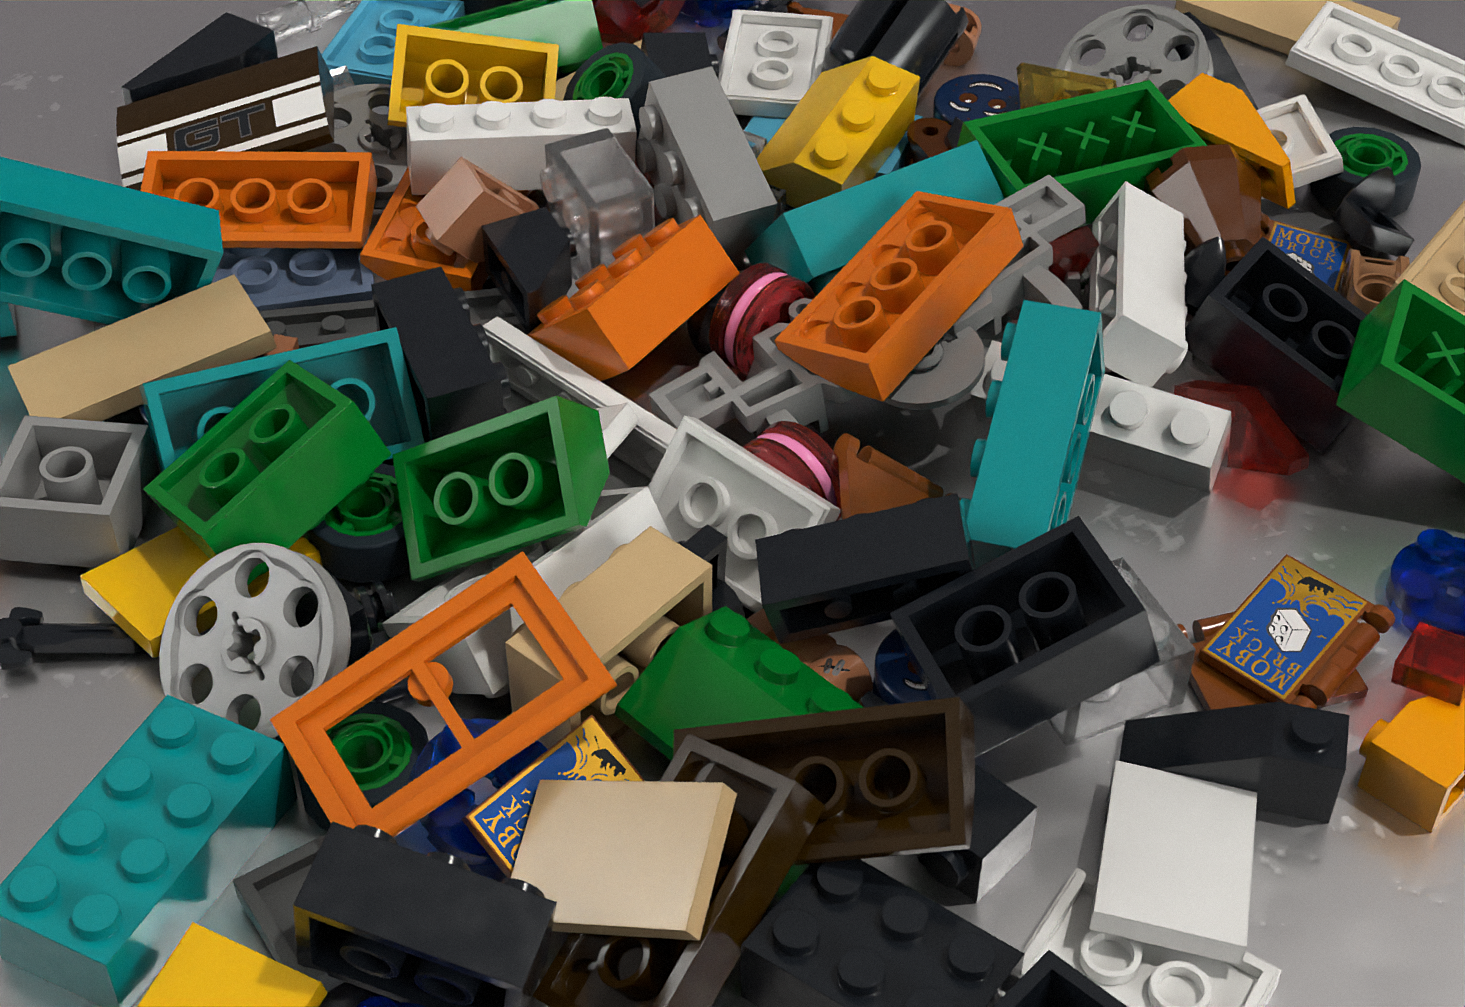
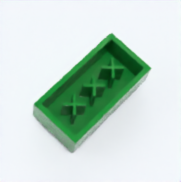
[957,80,1208,228]
[1336,279,1465,484]

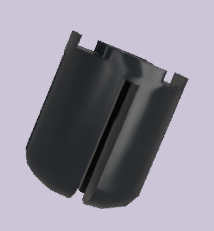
[823,0,968,100]

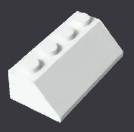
[382,486,672,698]

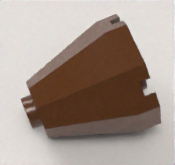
[1143,144,1261,277]

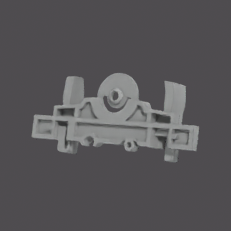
[648,175,1086,479]

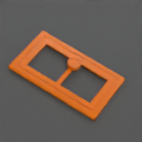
[270,551,618,838]

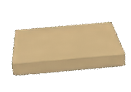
[511,780,737,941]

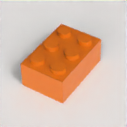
[528,215,740,381]

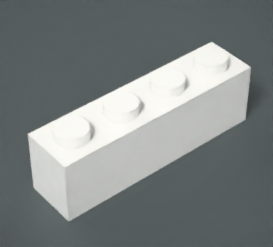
[406,97,637,195]
[1089,181,1188,388]
[971,340,1231,493]

